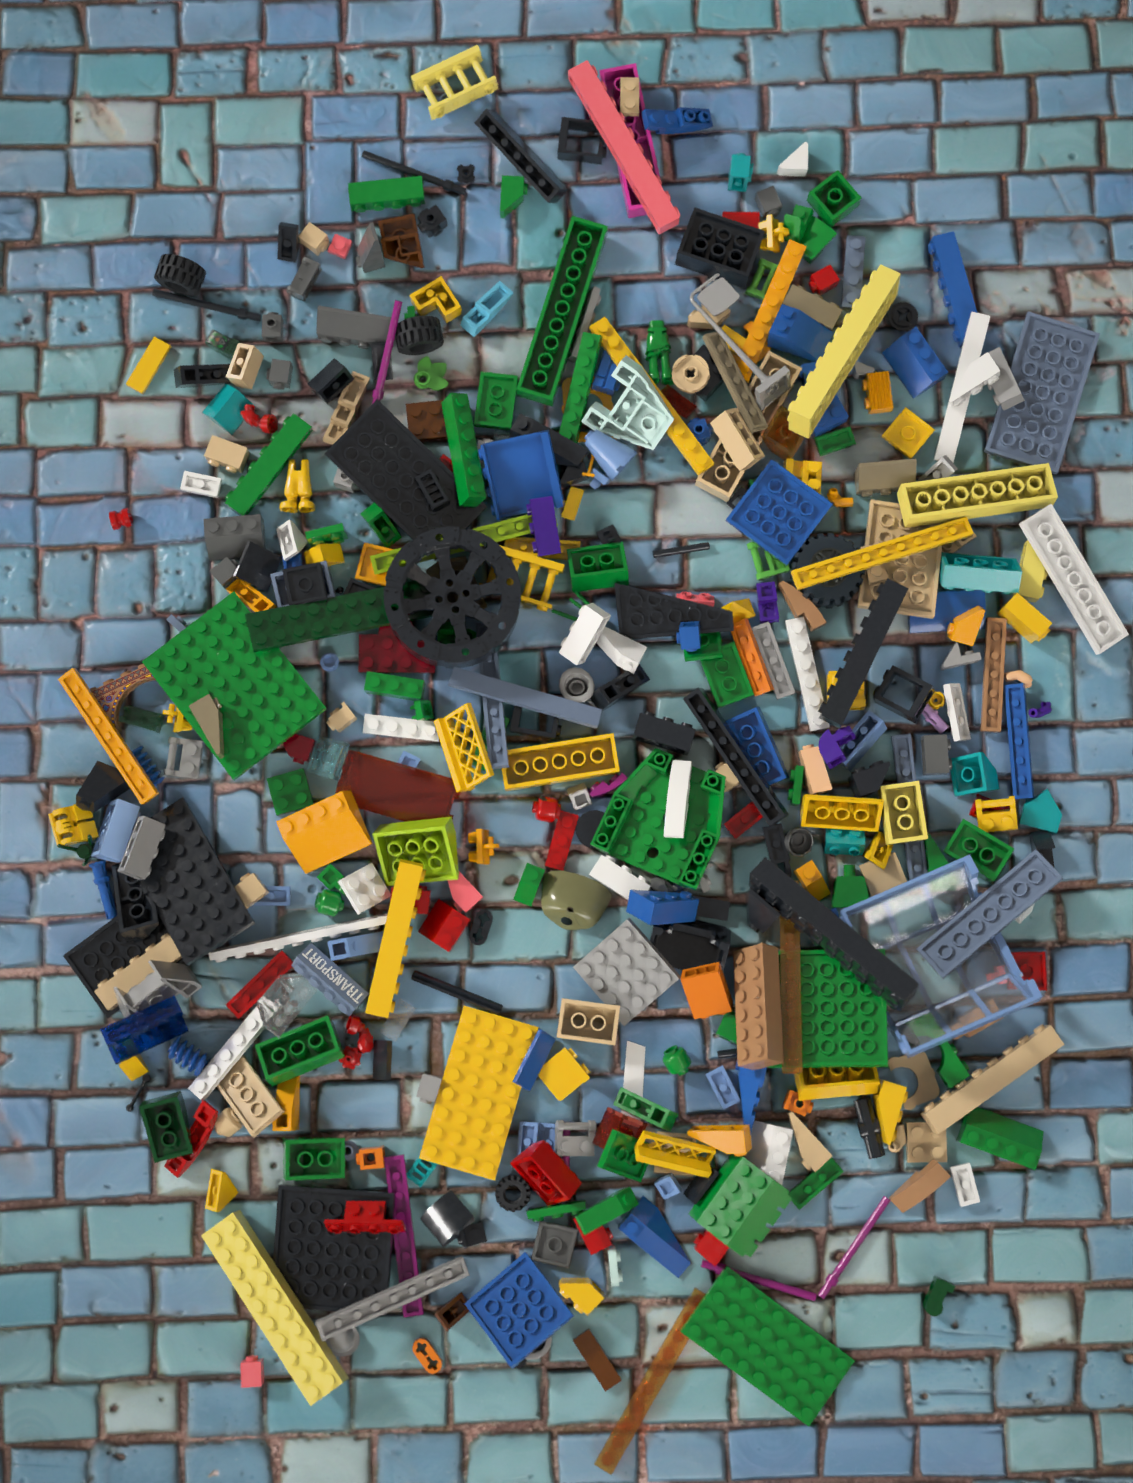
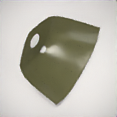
[541,871,613,930]

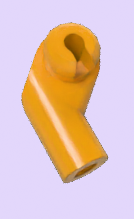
[827,488,853,507]

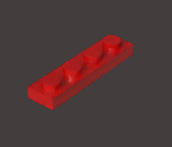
[226,950,294,1019]

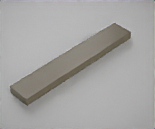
[702,332,768,433]

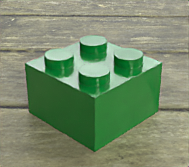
[806,170,861,228]

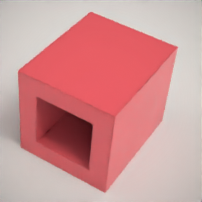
[240,1355,264,1388]

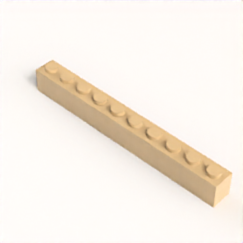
[94,873,270,1010]

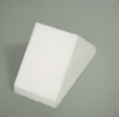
[777,141,808,177]

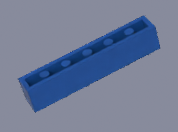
[928,231,977,348]

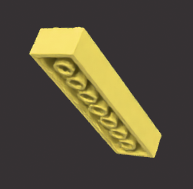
[897,463,1058,528]

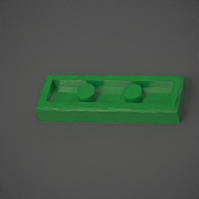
[788,1157,844,1210]

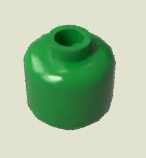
[315,889,345,917]
[662,1045,691,1076]

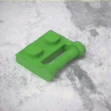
[745,259,778,300]
[747,542,790,581]

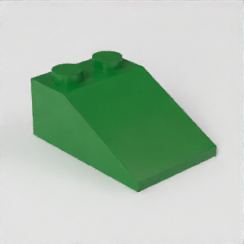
[943,819,1014,885]
[283,1137,345,1181]

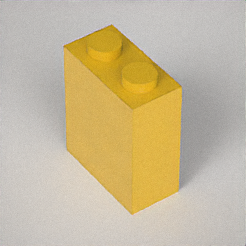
[997,593,1052,643]

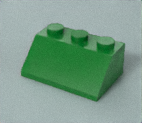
[566,542,629,592]

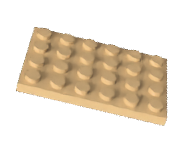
[857,499,945,619]

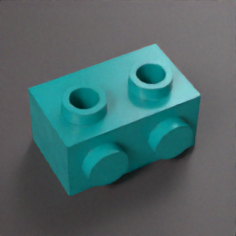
[727,153,754,192]

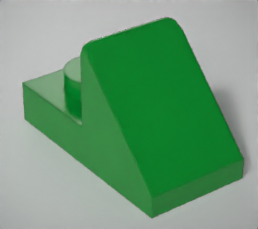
[784,205,814,243]

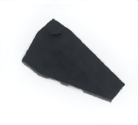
[509,414,588,467]

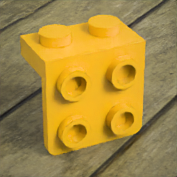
[538,1047,590,1101]

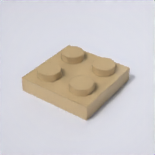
[905,1122,947,1163]

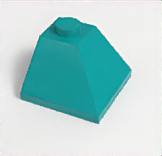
[950,752,1000,797]

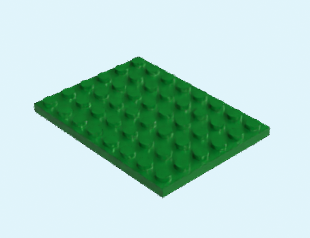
[142,591,327,781]

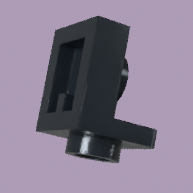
[457,1221,487,1249]

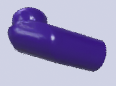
[1028,702,1052,718]

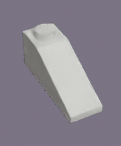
[596,627,647,674]

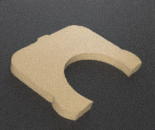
[888,1052,940,1110]

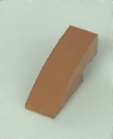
[778,581,827,632]
[889,1159,951,1213]

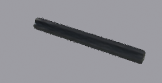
[411,970,503,1014]

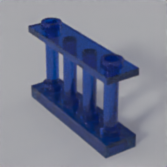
[100,995,189,1065]

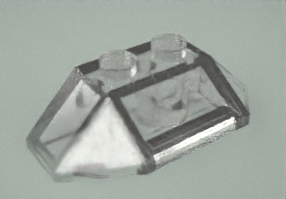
[256,973,318,1038]

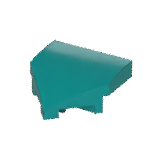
[1019,788,1062,833]

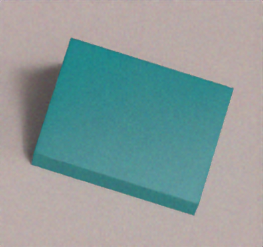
[202,384,255,435]

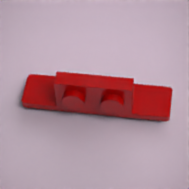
[324,1201,406,1234]

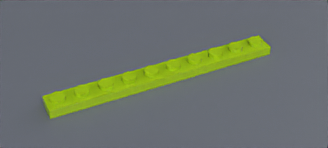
[370,515,558,575]

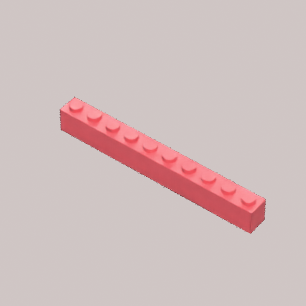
[568,60,681,235]

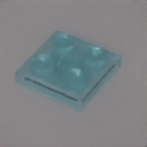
[306,736,350,781]

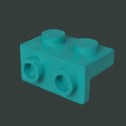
[824,828,865,856]

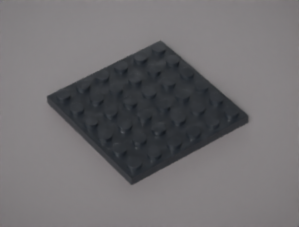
[273,1185,396,1316]

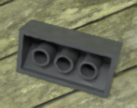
[316,305,393,349]

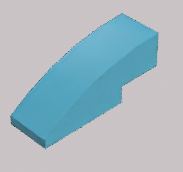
[460,281,514,337]

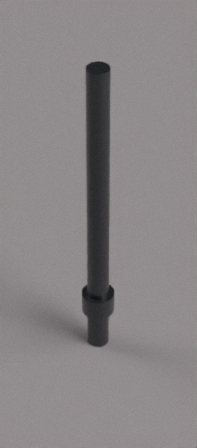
[362,150,467,196]
[152,289,262,322]

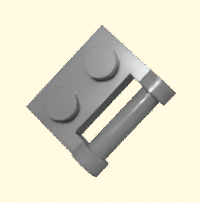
[164,737,204,779]
[555,1120,596,1156]

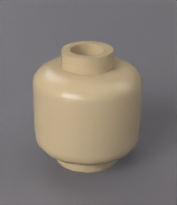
[214,1107,243,1137]

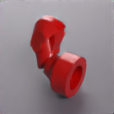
[240,404,278,433]
[345,1014,374,1054]

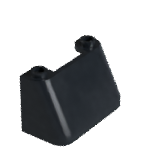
[649,920,731,970]

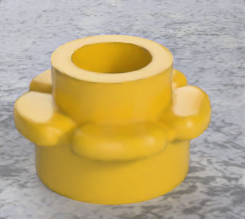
[928,691,945,710]

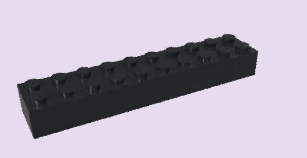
[749,857,919,1012]

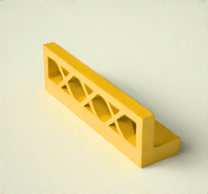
[634,1130,716,1178]

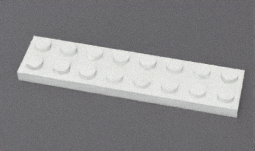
[1019,504,1129,655]

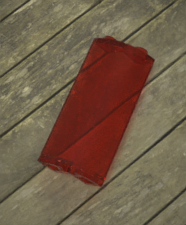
[335,749,461,822]

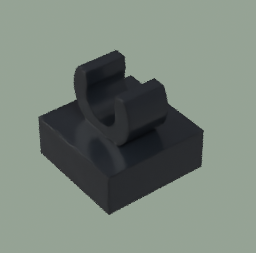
[596,524,622,544]

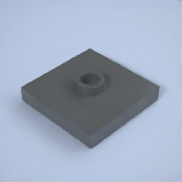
[531,1220,578,1269]

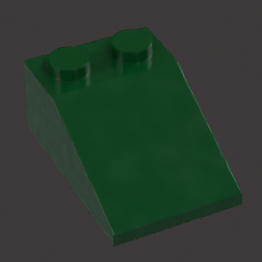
[139,1091,194,1163]

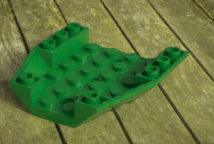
[590,748,726,890]

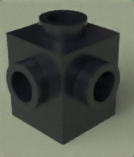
[417,205,448,238]

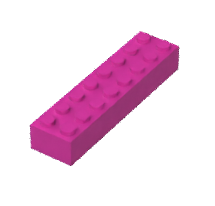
[599,63,662,219]

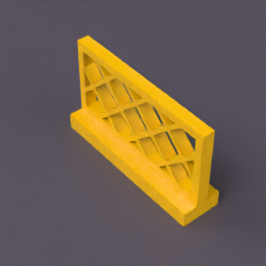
[434,703,494,793]

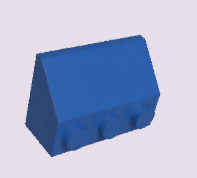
[882,327,948,399]

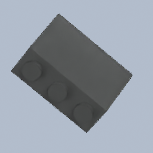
[203,514,266,561]

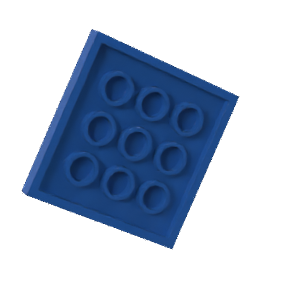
[725,459,833,566]
[464,1252,574,1368]

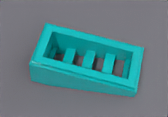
[407,1157,438,1188]

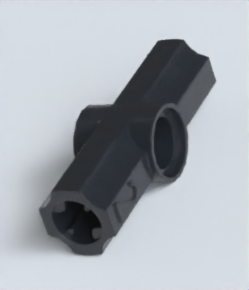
[853,1097,885,1159]

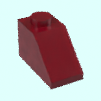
[283,734,316,765]

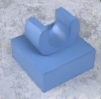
[590,468,611,490]

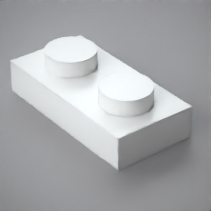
[180,471,222,498]
[950,1162,980,1207]

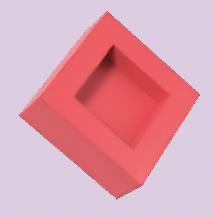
[328,234,353,259]

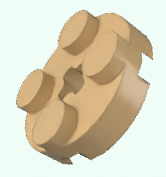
[672,355,710,394]

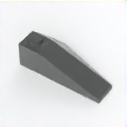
[355,222,385,273]

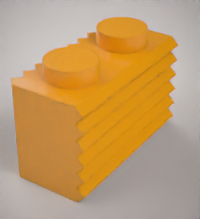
[862,371,894,414]

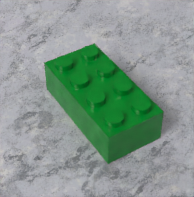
[255,1015,345,1087]

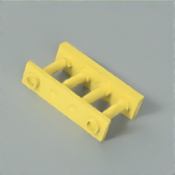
[411,45,498,120]

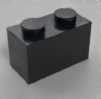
[307,358,354,405]

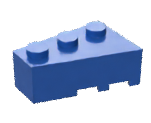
[626,890,699,925]

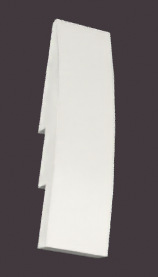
[664,760,692,838]

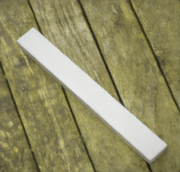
[934,312,990,462]

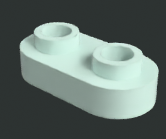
[608,1246,623,1287]

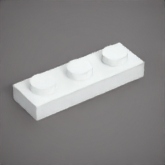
[943,683,971,741]

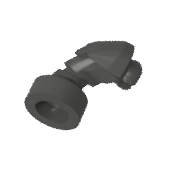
[650,876,689,892]

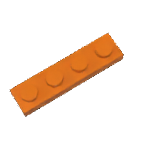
[731,618,774,697]

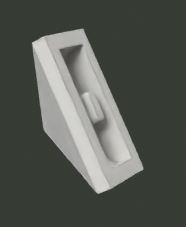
[276,520,308,561]

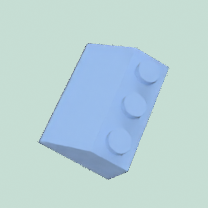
[91,799,141,863]

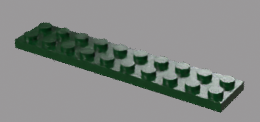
[245,581,439,652]

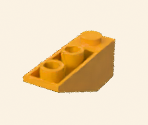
[272,1076,300,1131]

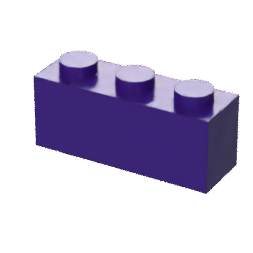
[526,496,561,557]

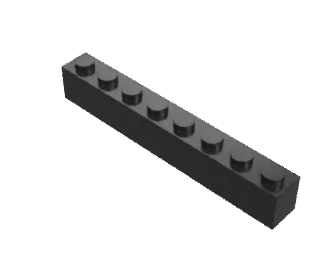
[818,578,909,728]
[683,688,789,826]

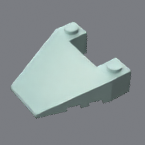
[581,355,674,450]

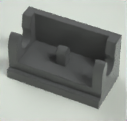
[286,257,322,302]

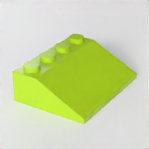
[372,817,459,886]

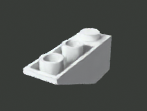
[949,352,1000,407]

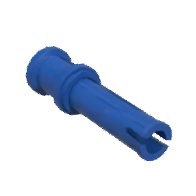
[89,860,118,920]

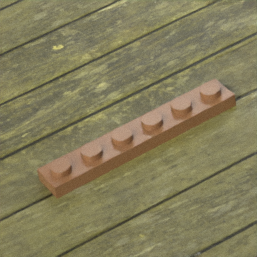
[980,617,1007,733]

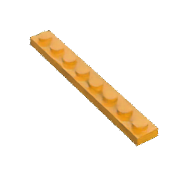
[736,239,807,383]
[58,668,159,805]

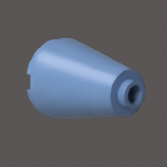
[584,430,637,481]

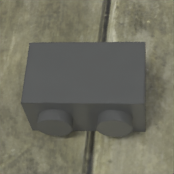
[921,734,952,776]

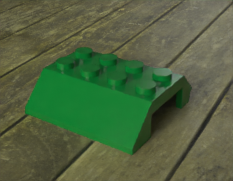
[688,1154,792,1258]

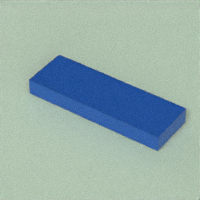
[512,1029,556,1091]

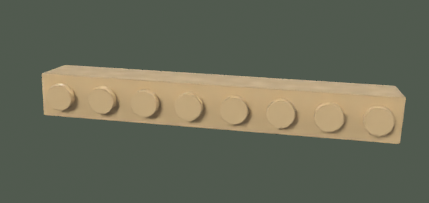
[921,1024,1065,1134]

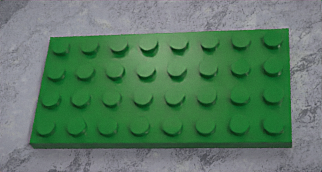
[680,1265,855,1427]

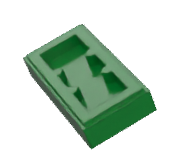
[814,426,856,457]

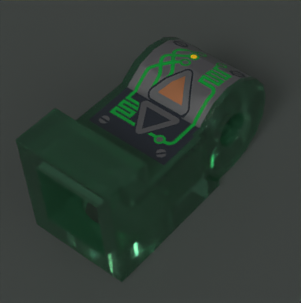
[204,329,241,360]

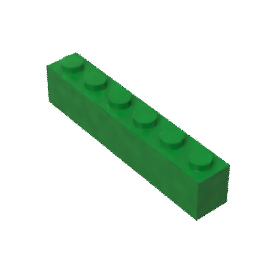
[441,393,486,507]
[225,413,313,516]

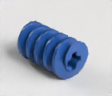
[132,746,165,786]
[167,1036,211,1077]

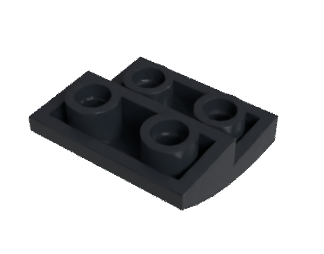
[420,1190,475,1248]

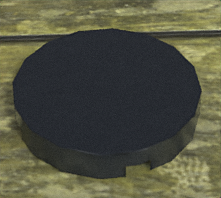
[576,810,604,849]

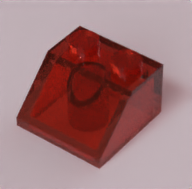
[592,1107,648,1149]

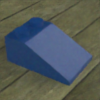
[768,304,834,362]

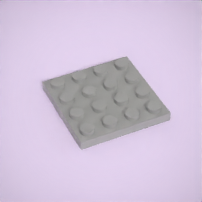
[573,917,681,1026]

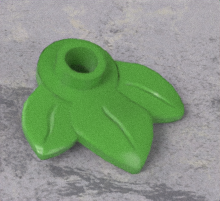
[414,356,448,391]

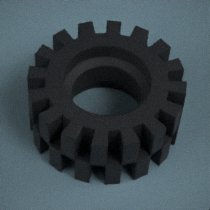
[495,1174,531,1212]

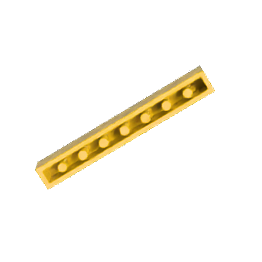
[365,859,426,1018]

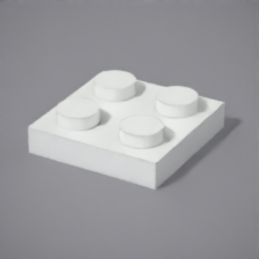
[338,863,391,915]

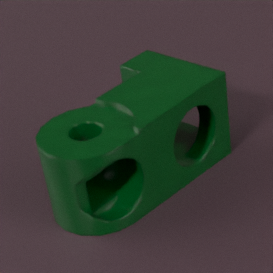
[923,1276,956,1316]

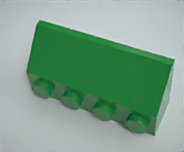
[956,1107,1044,1170]

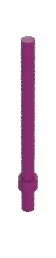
[372,300,403,404]
[817,1196,891,1299]
[701,1260,817,1301]

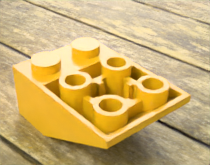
[873,1079,908,1145]

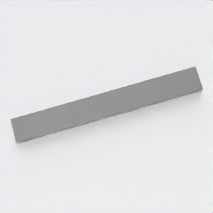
[315,1256,469,1341]

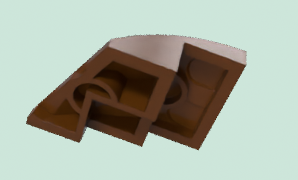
[378,214,425,268]

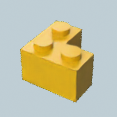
[409,276,462,324]

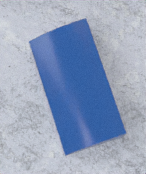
[908,590,986,633]
[726,707,789,786]

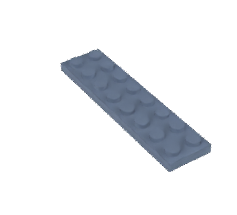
[916,849,1063,979]

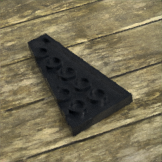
[615,583,734,639]

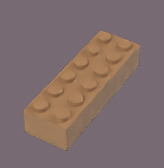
[733,943,784,1070]

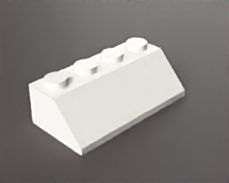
[745,1120,793,1209]

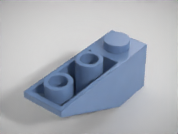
[327,931,384,961]

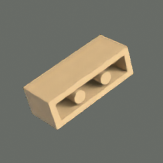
[710,408,765,471]

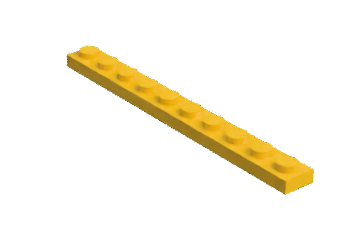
[589,317,714,475]
[791,516,974,590]

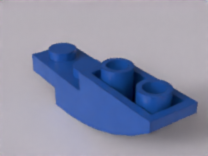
[641,107,713,134]

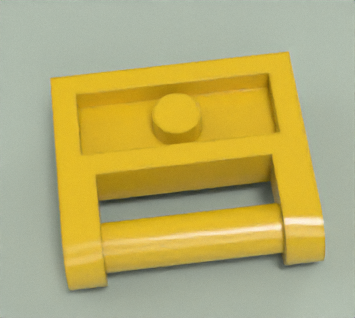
[975,796,1018,832]

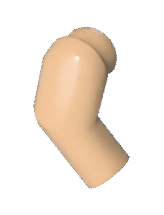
[1004,670,1033,688]

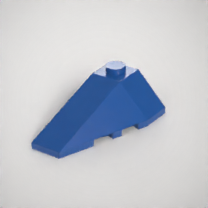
[735,1059,767,1134]
[618,1196,691,1278]

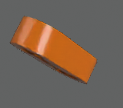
[412,1337,442,1374]

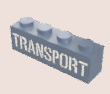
[291,943,369,1017]

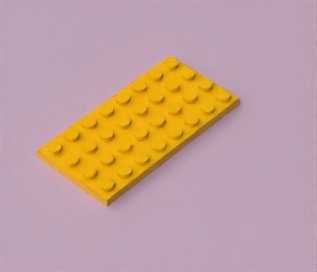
[419,1006,539,1180]

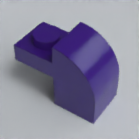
[819,726,856,769]

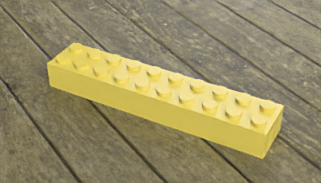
[787,264,901,439]
[201,1210,349,1406]

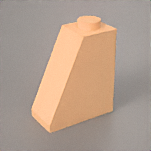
[798,744,832,795]

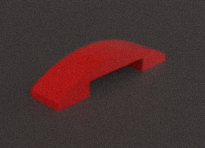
[164,1100,218,1178]

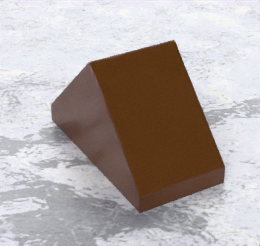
[435,1292,469,1331]

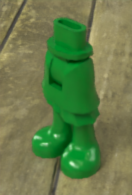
[645,320,674,385]

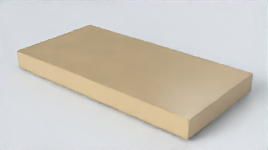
[217,1054,285,1138]

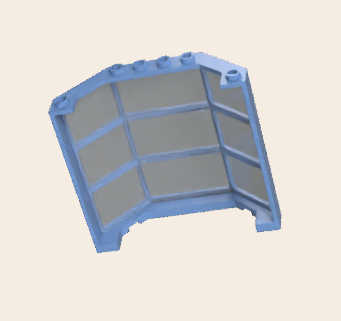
[839,855,1042,1058]

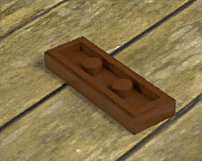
[573,1328,622,1392]

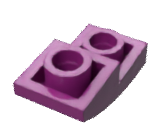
[589,773,627,798]

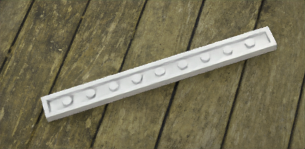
[208,913,388,962]

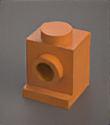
[782,1089,814,1116]
[356,1145,385,1170]

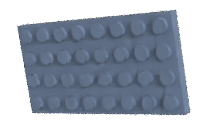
[984,311,1100,475]

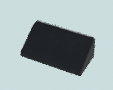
[683,1165,719,1204]

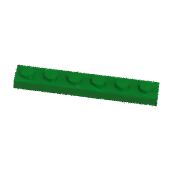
[559,332,603,443]

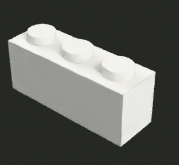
[559,603,611,665]
[589,855,651,900]

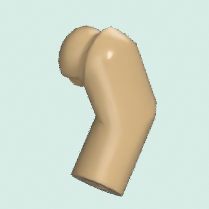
[888,1124,907,1153]

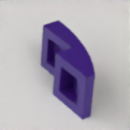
[756,581,779,624]

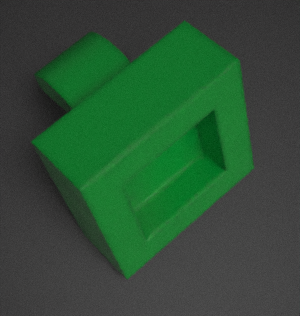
[410,700,434,720]

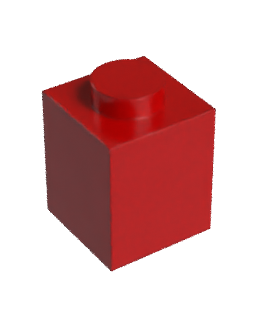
[808,265,840,296]

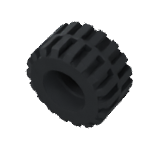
[154,254,206,296]
[395,316,444,355]

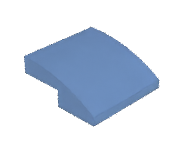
[517,1121,555,1156]

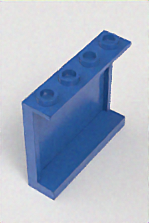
[478,430,565,520]

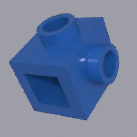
[687,418,712,446]

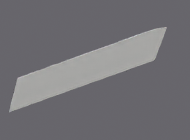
[620,1041,645,1128]

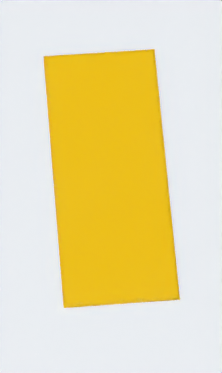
[561,486,584,521]

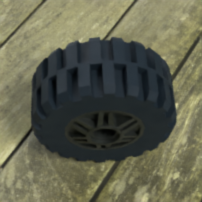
[790,533,865,609]

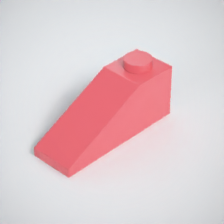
[447,871,484,913]

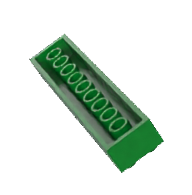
[516,216,608,407]

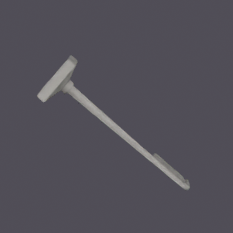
[690,273,791,411]

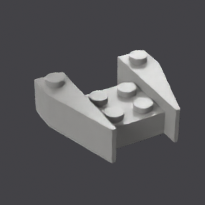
[114,960,202,1034]

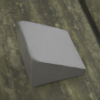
[852,361,875,380]
[567,783,592,811]

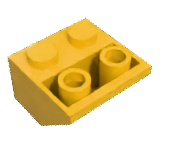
[559,1278,604,1315]

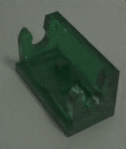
[119,705,165,734]

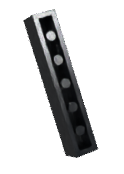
[474,109,568,203]

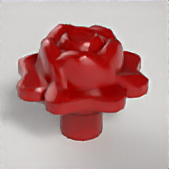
[339,1046,362,1069]

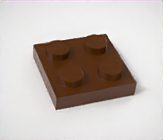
[406,400,447,441]

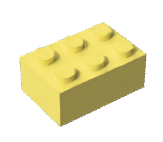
[878,781,928,845]

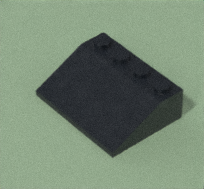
[675,207,765,289]

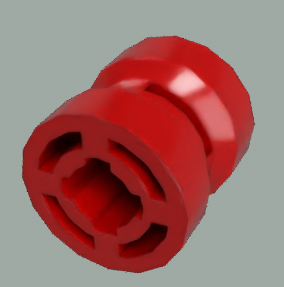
[109,508,133,530]

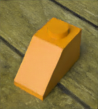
[947,606,985,646]
[793,860,831,901]

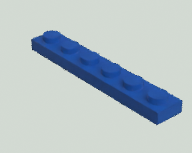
[1004,683,1034,800]

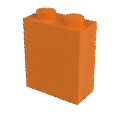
[681,962,733,1019]

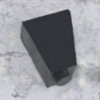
[76,760,130,813]

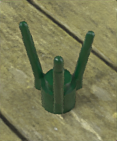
[57,835,95,866]

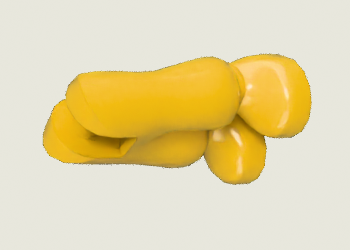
[280,459,315,513]

